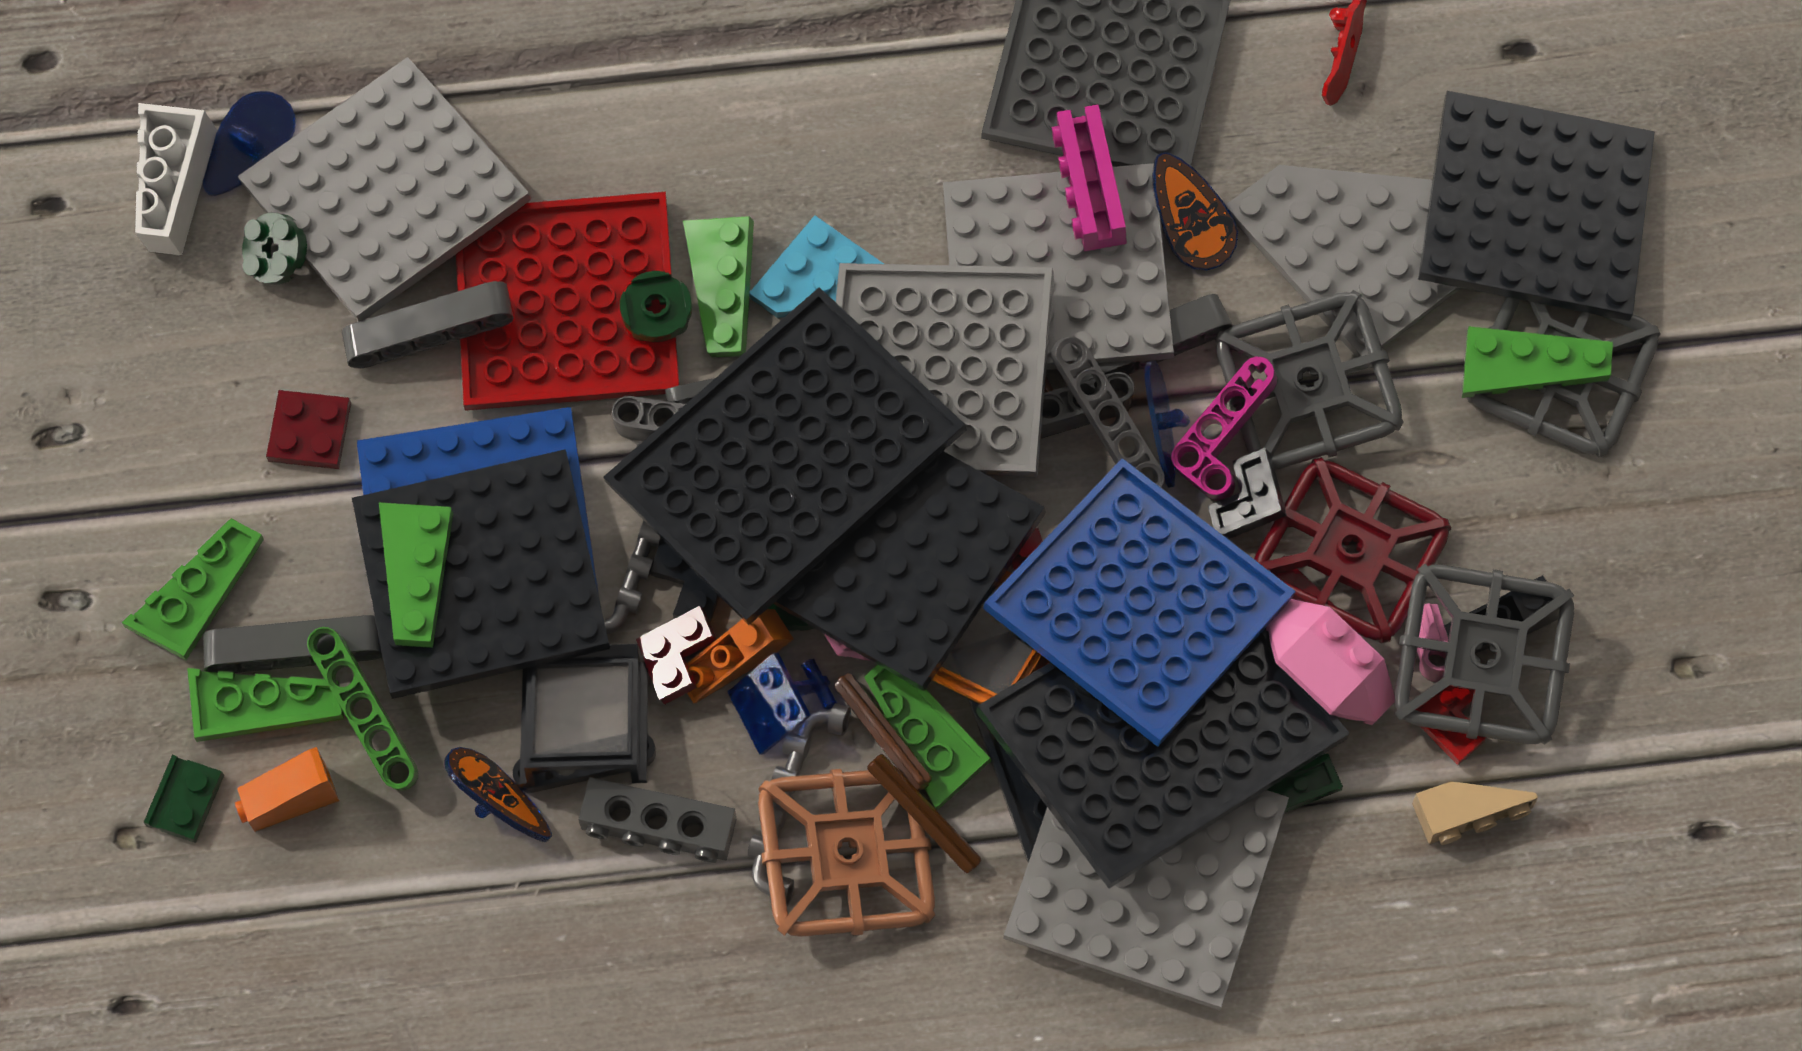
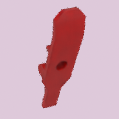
[1322,0,1367,106]

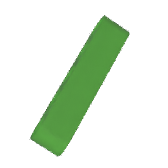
[307,627,418,790]

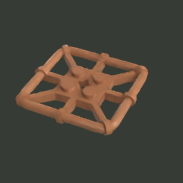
[758,769,935,937]

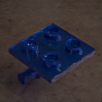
[727,652,838,755]

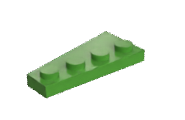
[683,216,754,357]
[1462,326,1613,398]
[379,502,453,648]
[122,518,264,660]
[864,665,991,811]
[187,668,344,742]

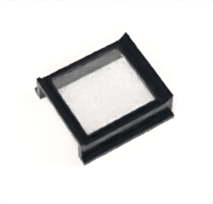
[520,644,648,787]

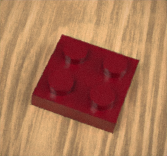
[266,390,351,469]

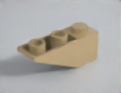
[1412,781,1538,845]

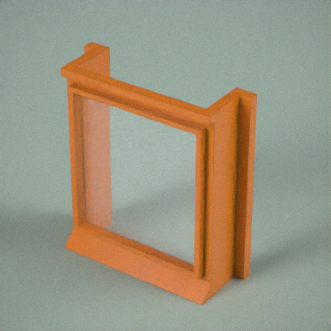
[932,571,1050,704]

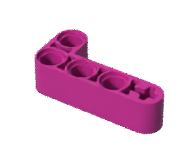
[1171,356,1277,501]

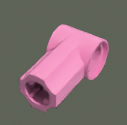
[1417,603,1448,682]

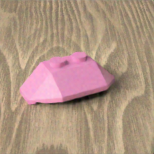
[1266,599,1395,725]

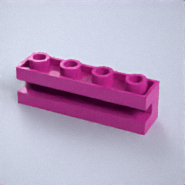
[1051,104,1127,252]

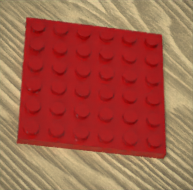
[456,191,679,411]

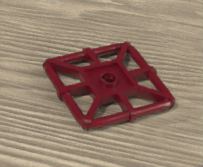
[1254,457,1451,644]

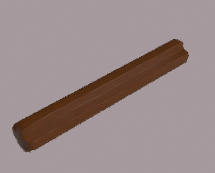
[835,673,932,791]
[867,754,981,873]

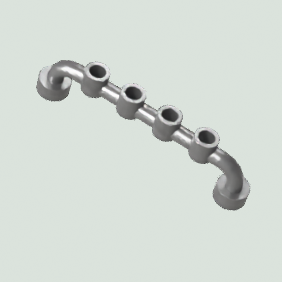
[604,443,661,634]
[748,704,851,907]

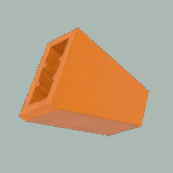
[235,747,339,832]

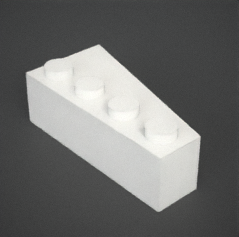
[135,103,217,255]

